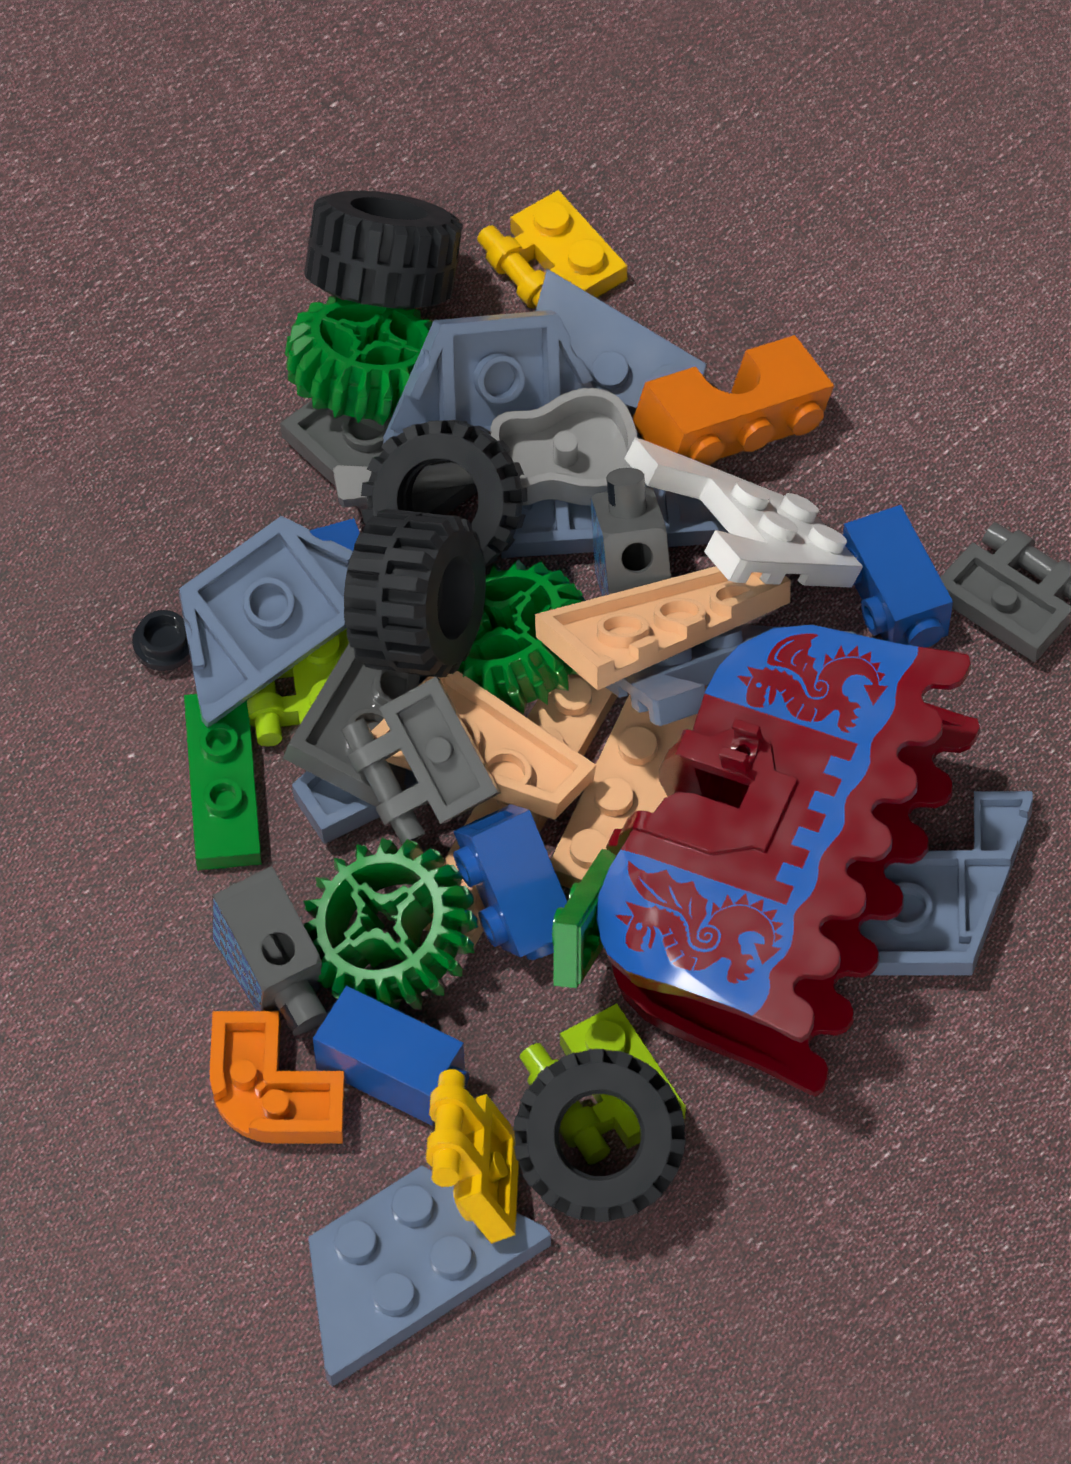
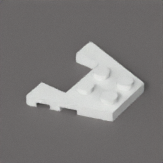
[624,438,863,587]

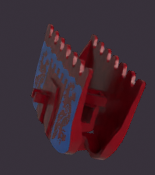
[596,625,980,1097]

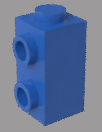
[843,505,953,648]
[453,804,567,960]
[313,986,470,1126]

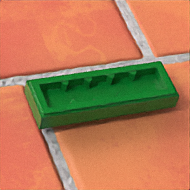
[184,694,262,871]
[552,849,616,988]

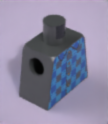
[591,468,671,596]
[212,866,328,1035]

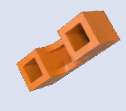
[633,335,834,466]

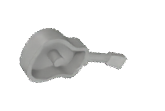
[333,388,637,507]

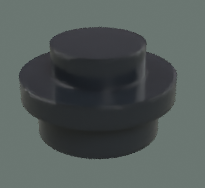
[132,610,190,671]

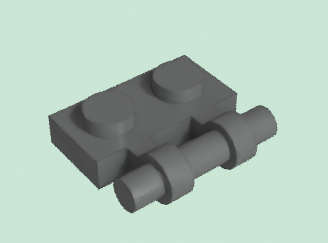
[940,522,1071,662]
[341,677,501,845]

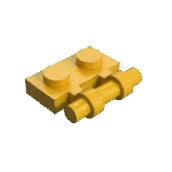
[477,190,627,309]
[426,1069,519,1244]

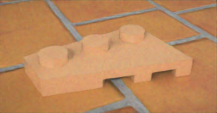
[371,671,597,820]

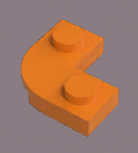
[210,1011,345,1144]

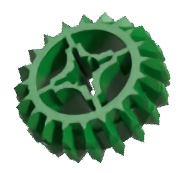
[285,296,433,426]
[457,559,585,715]
[303,838,478,1010]

